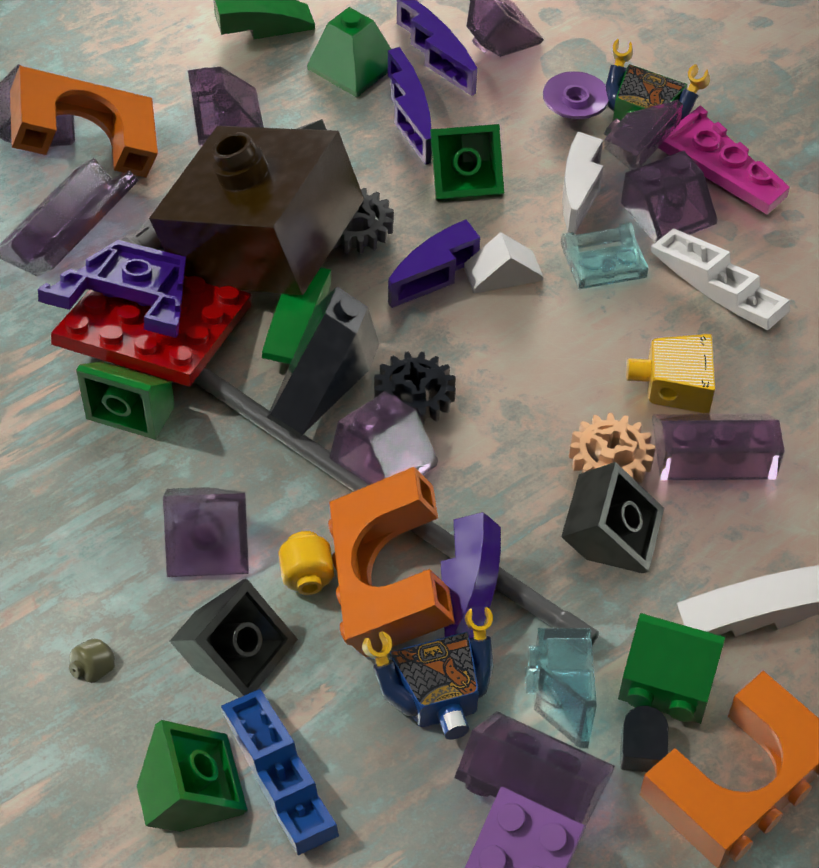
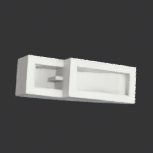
[562,132,603,235]

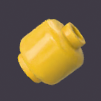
[278,531,334,595]

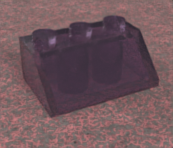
[652,414,785,480]
[454,711,615,825]

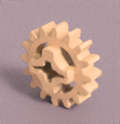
[569,413,655,483]

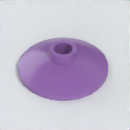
[543,71,609,119]

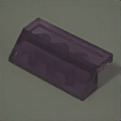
[0,158,139,276]

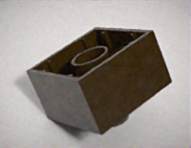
[149,126,364,296]

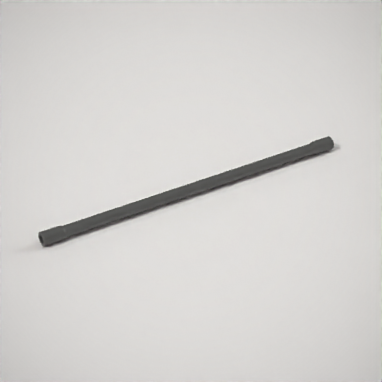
[194,367,599,653]

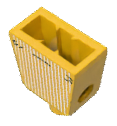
[626,334,715,414]

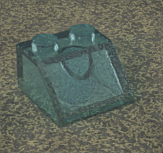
[525,628,597,748]

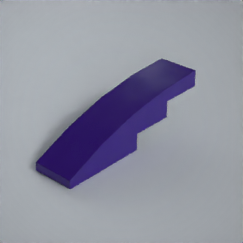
[396,0,478,96]
[388,47,432,165]

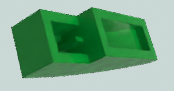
[213,0,315,40]
[262,268,332,364]

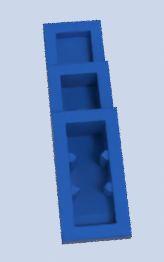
[221,689,339,855]

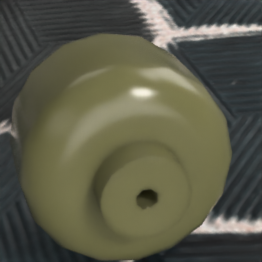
[69,639,115,683]

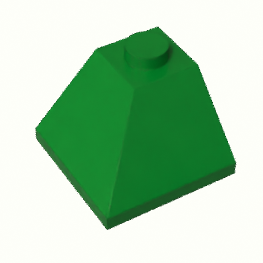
[307,7,391,98]
[430,124,504,199]
[137,720,248,832]

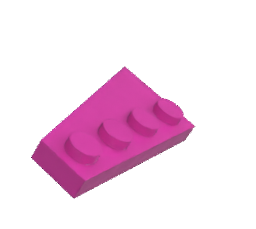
[658,105,790,215]

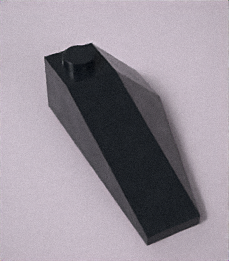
[267,286,379,438]

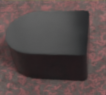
[620,706,669,772]

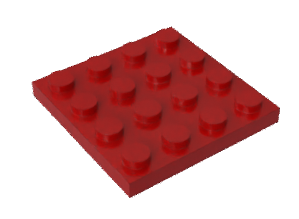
[51,276,252,387]

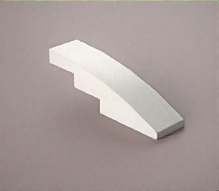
[651,228,790,330]
[677,565,819,637]

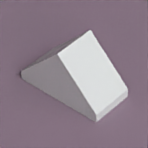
[464,232,543,293]

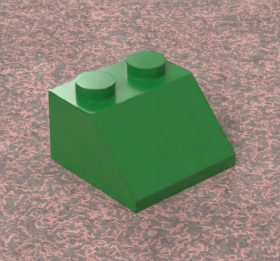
[76,362,175,440]
[618,613,725,724]

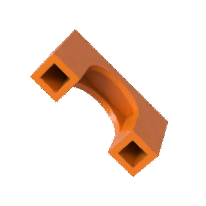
[10,66,158,178]
[328,466,455,657]
[639,670,819,868]

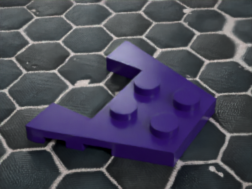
[38,240,186,338]

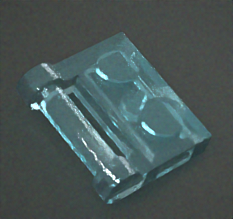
[561,222,648,289]

